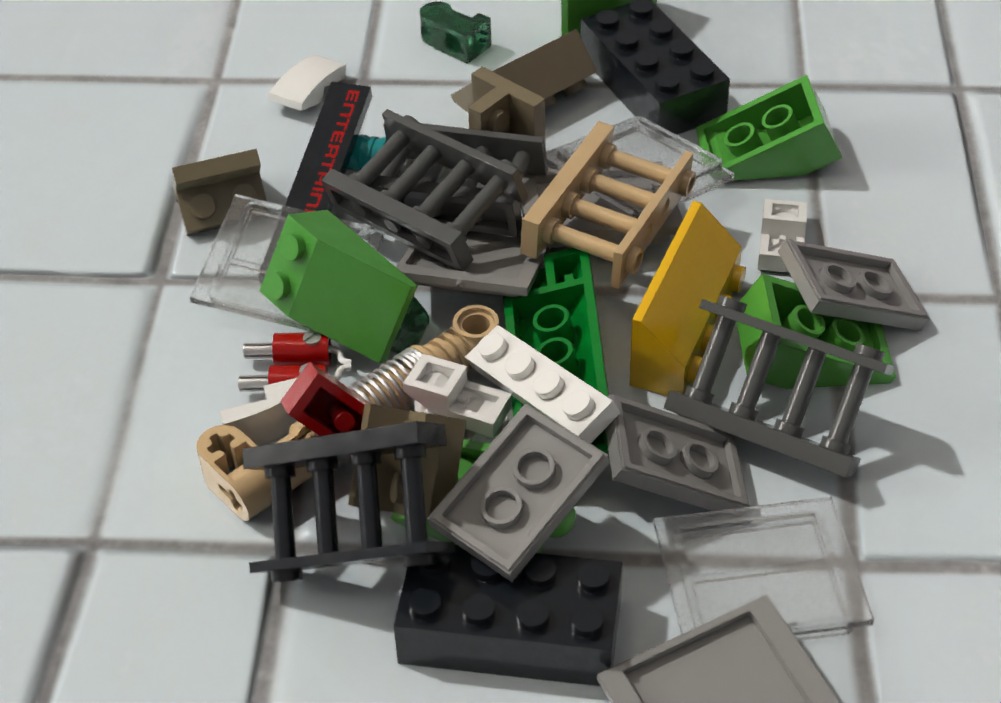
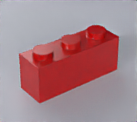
[280,361,371,436]

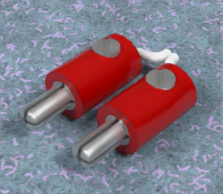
[238,331,352,392]

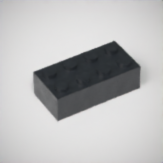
[581,0,730,142]
[393,545,623,686]

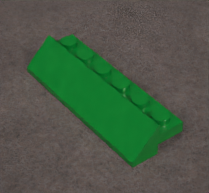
[503,248,610,465]

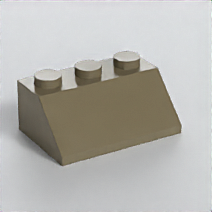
[451,29,598,113]

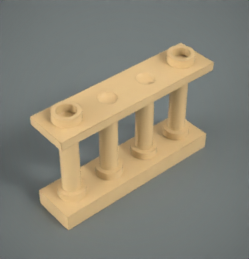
[520,121,696,289]

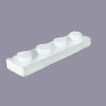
[465,325,621,444]

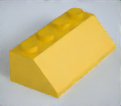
[629,201,746,396]

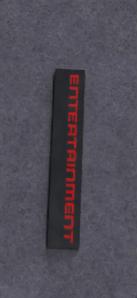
[258,82,372,285]

